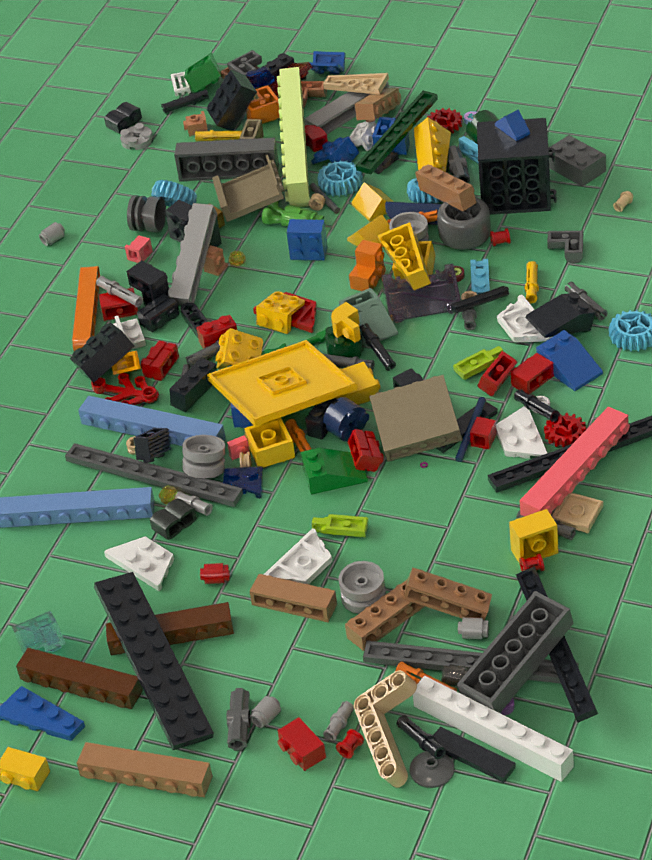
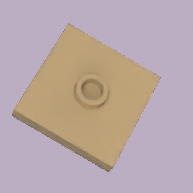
[552,493,603,533]

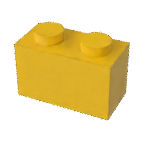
[0,747,50,791]

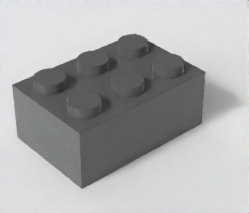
[549,135,606,187]

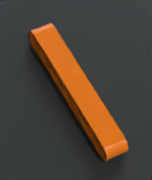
[72,266,100,351]

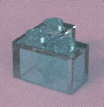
[12,611,66,654]

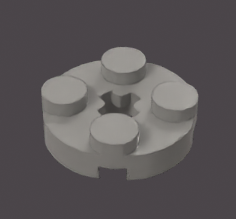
[120,123,153,150]

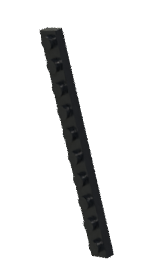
[488,416,652,493]
[515,566,598,723]

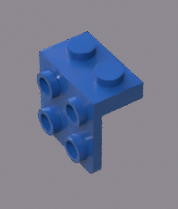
[307,51,346,75]
[311,136,359,164]

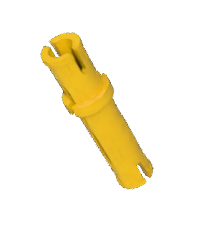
[195,130,243,142]
[524,261,539,304]

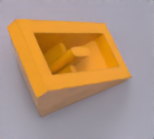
[112,351,141,375]

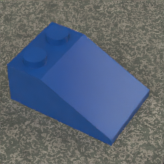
[536,330,603,391]

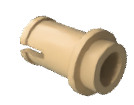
[613,191,633,212]

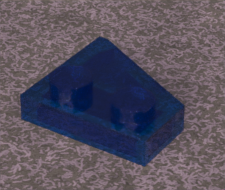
[246,66,276,89]
[223,466,263,499]

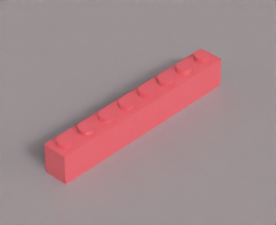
[520,407,630,517]

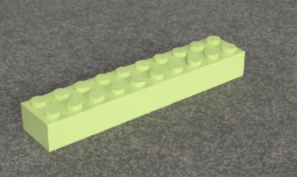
[277,67,310,207]

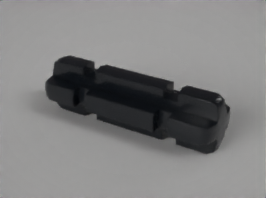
[374,151,399,174]

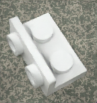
[350,121,377,151]
[113,316,146,349]

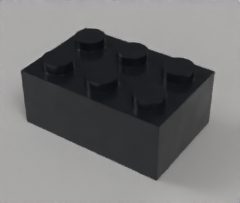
[206,70,257,131]
[165,200,222,247]
[70,322,135,383]

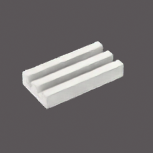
[171,72,191,96]

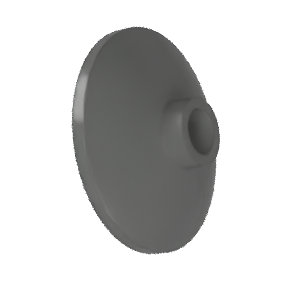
[410,751,454,788]

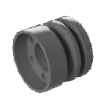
[127,195,166,233]

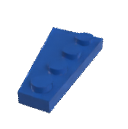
[0,686,85,741]

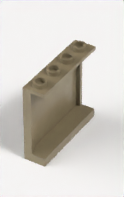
[212,155,285,222]
[369,375,462,462]

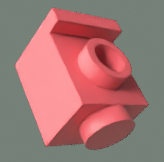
[125,235,153,263]

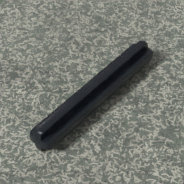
[451,286,509,313]

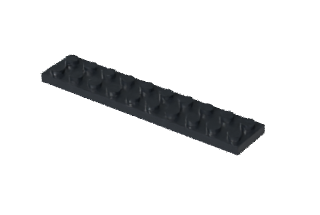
[94,572,214,750]

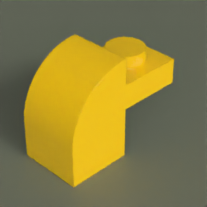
[331,302,361,343]

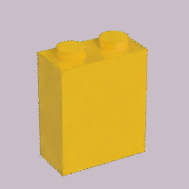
[336,362,381,405]

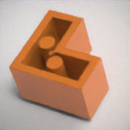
[246,85,280,124]
[349,240,386,291]

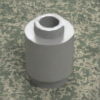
[39,222,65,246]
[458,617,489,639]
[249,696,281,728]

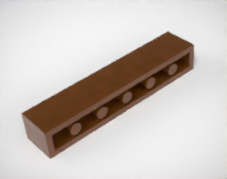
[105,602,234,655]
[16,648,143,709]

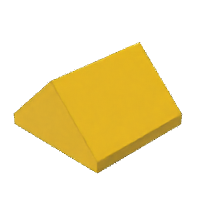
[351,182,394,221]
[347,215,390,246]

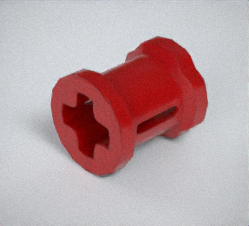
[490,228,511,247]
[519,553,545,571]
[336,729,364,759]

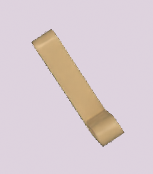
[354,670,417,788]

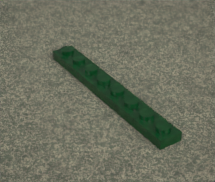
[356,90,438,175]

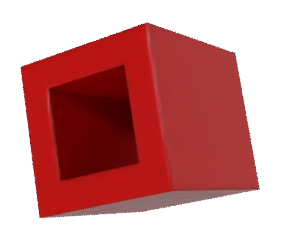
[470,417,497,450]

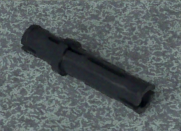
[161,89,209,114]
[359,323,396,371]
[514,390,560,422]
[396,715,446,760]

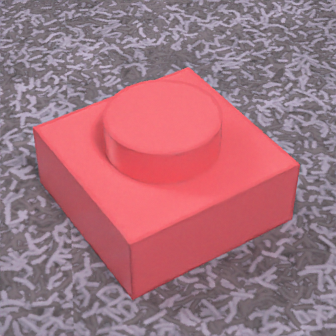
[227,435,250,460]

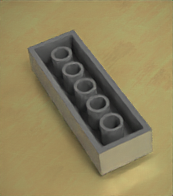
[174,138,279,182]
[457,591,574,713]

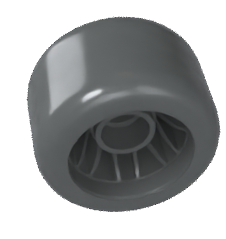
[437,197,491,250]

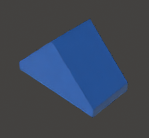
[495,109,530,141]

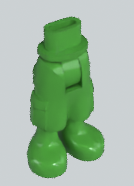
[262,201,324,226]

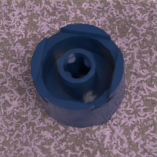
[323,397,370,442]

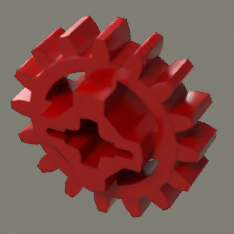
[427,108,463,134]
[544,413,587,448]

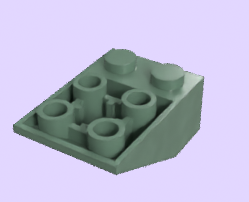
[339,288,398,347]

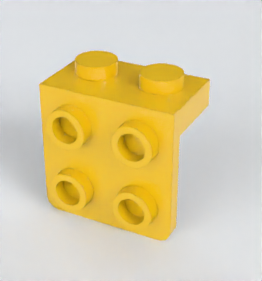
[256,291,305,334]
[216,328,263,370]

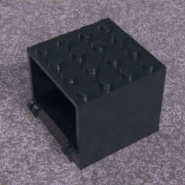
[477,118,557,215]

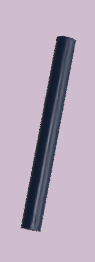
[455,397,486,462]

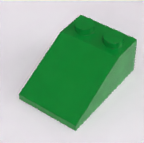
[184,52,221,93]
[301,448,368,495]

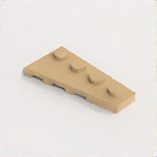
[323,73,389,95]

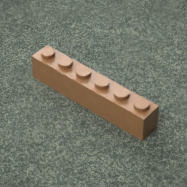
[77,742,213,797]

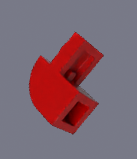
[305,125,328,152]

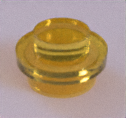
[228,251,246,266]
[159,485,177,504]

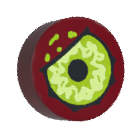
[447,266,465,282]

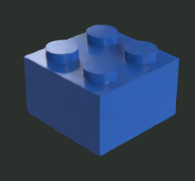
[286,219,328,260]

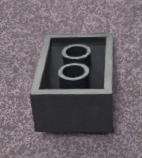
[525,292,596,338]

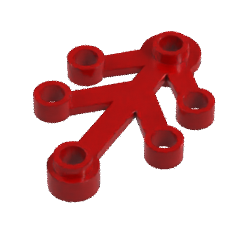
[91,373,159,405]

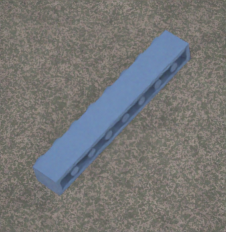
[78,396,226,446]
[0,487,155,528]

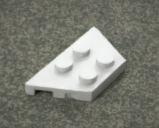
[497,295,552,343]
[496,407,547,459]
[263,528,333,584]
[104,536,174,591]

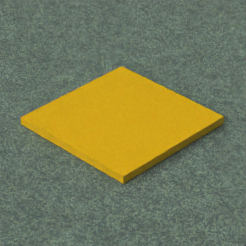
[207,340,358,426]

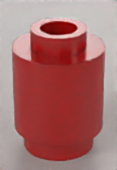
[200,563,230,584]

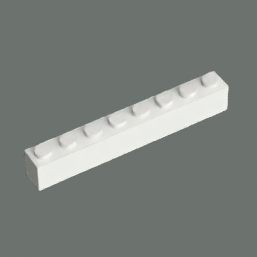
[413,676,574,782]

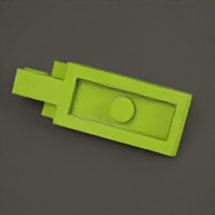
[453,346,503,380]
[312,514,369,537]

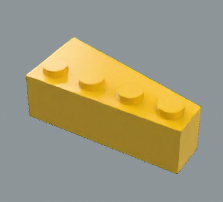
[414,118,451,172]
[377,222,431,290]

